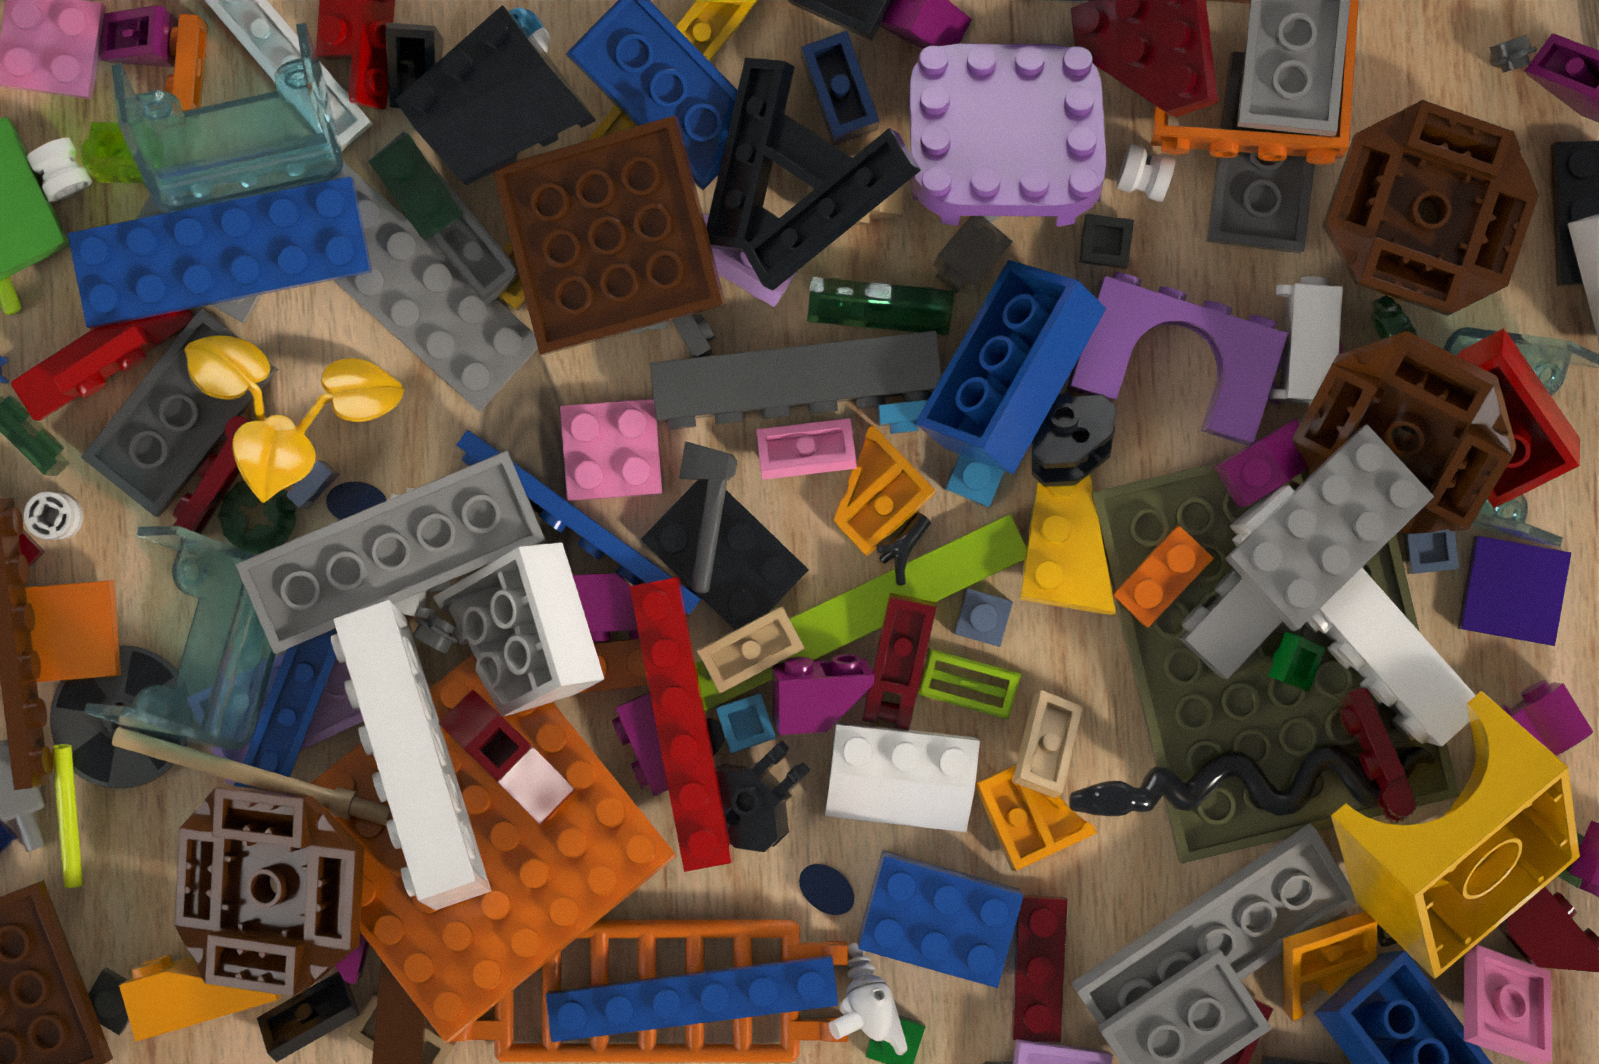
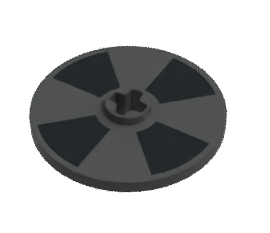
[50,645,193,789]

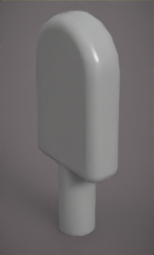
[0,740,46,852]

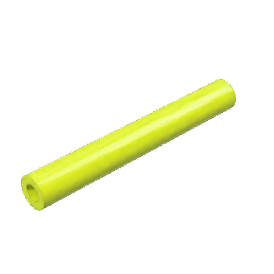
[52,744,83,888]

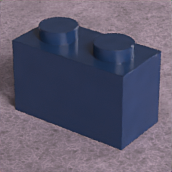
[801,30,879,146]

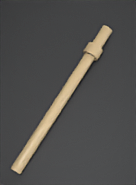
[112,727,392,826]

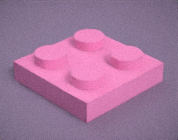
[0,0,106,100]
[560,399,663,501]
[1464,945,1552,1064]

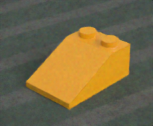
[119,954,283,1042]

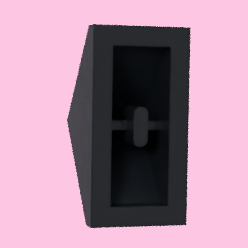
[385,22,444,108]

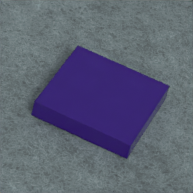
[1458,536,1571,646]

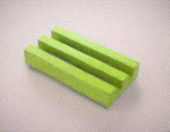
[917,648,1021,720]

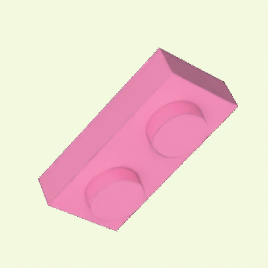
[756,418,857,480]

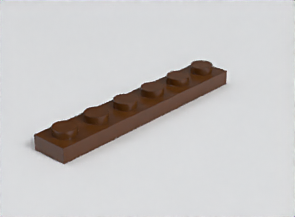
[0,498,53,790]

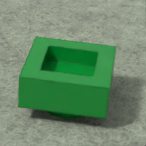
[1268,631,1326,692]
[865,1015,926,1064]

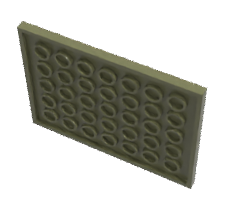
[1092,461,1459,864]

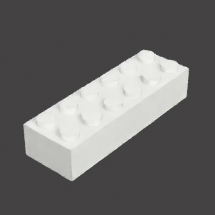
[1229,485,1476,747]
[331,600,492,910]

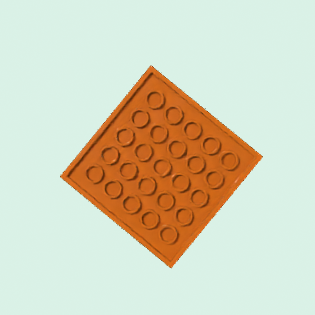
[311,654,677,1043]

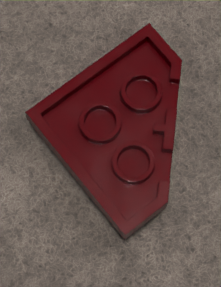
[1071,0,1218,117]

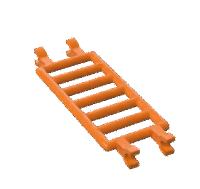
[450,919,848,1063]

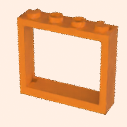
[1150,0,1359,165]

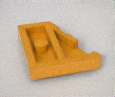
[833,425,936,557]
[975,764,1097,871]
[1283,911,1377,1021]

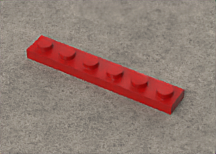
[629,577,733,872]

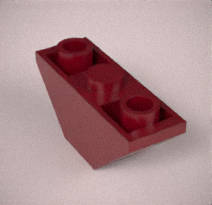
[438,689,575,825]
[1497,887,1599,972]

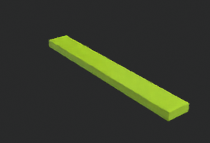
[696,514,1027,711]

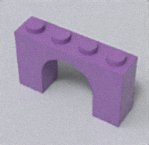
[1066,272,1288,445]

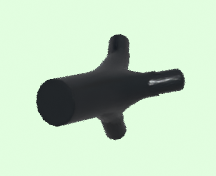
[876,512,931,586]

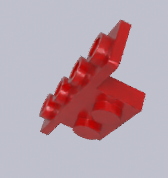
[315,0,395,110]
[11,309,194,421]

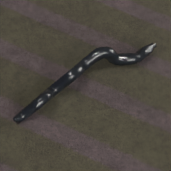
[1069,744,1435,817]

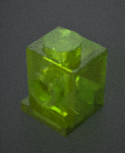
[81,122,163,188]

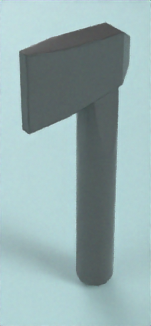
[679,441,737,593]

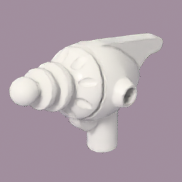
[829,943,907,1055]

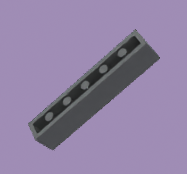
[650,331,941,430]

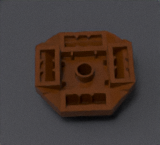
[1322,100,1539,316]
[1292,331,1516,534]
[174,785,365,997]

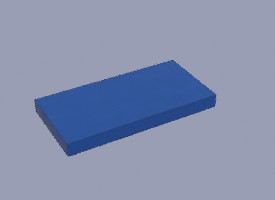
[565,0,738,191]

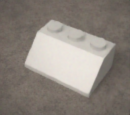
[825,722,980,832]

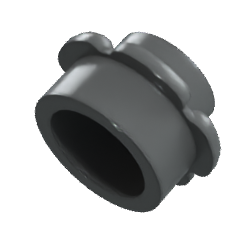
[1490,35,1537,73]
[412,613,458,654]

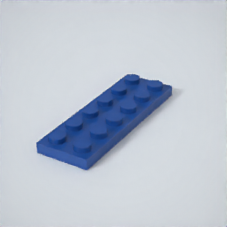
[68,176,372,329]

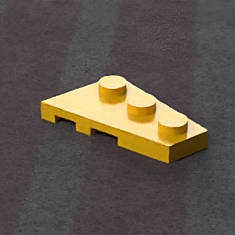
[1019,474,1116,616]

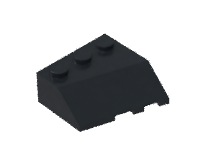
[395,5,597,185]

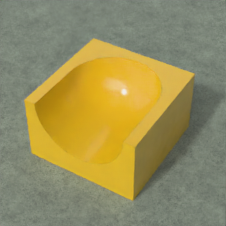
[1331,691,1580,979]

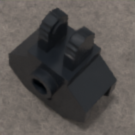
[1031,391,1116,487]
[716,740,810,852]

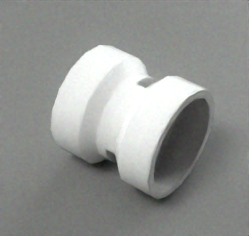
[27,138,92,202]
[1116,143,1176,203]
[23,492,84,540]

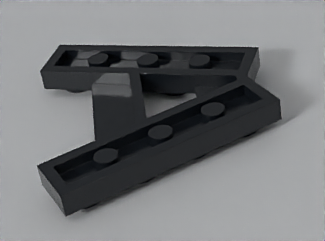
[706,58,921,291]

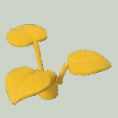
[184,336,405,503]

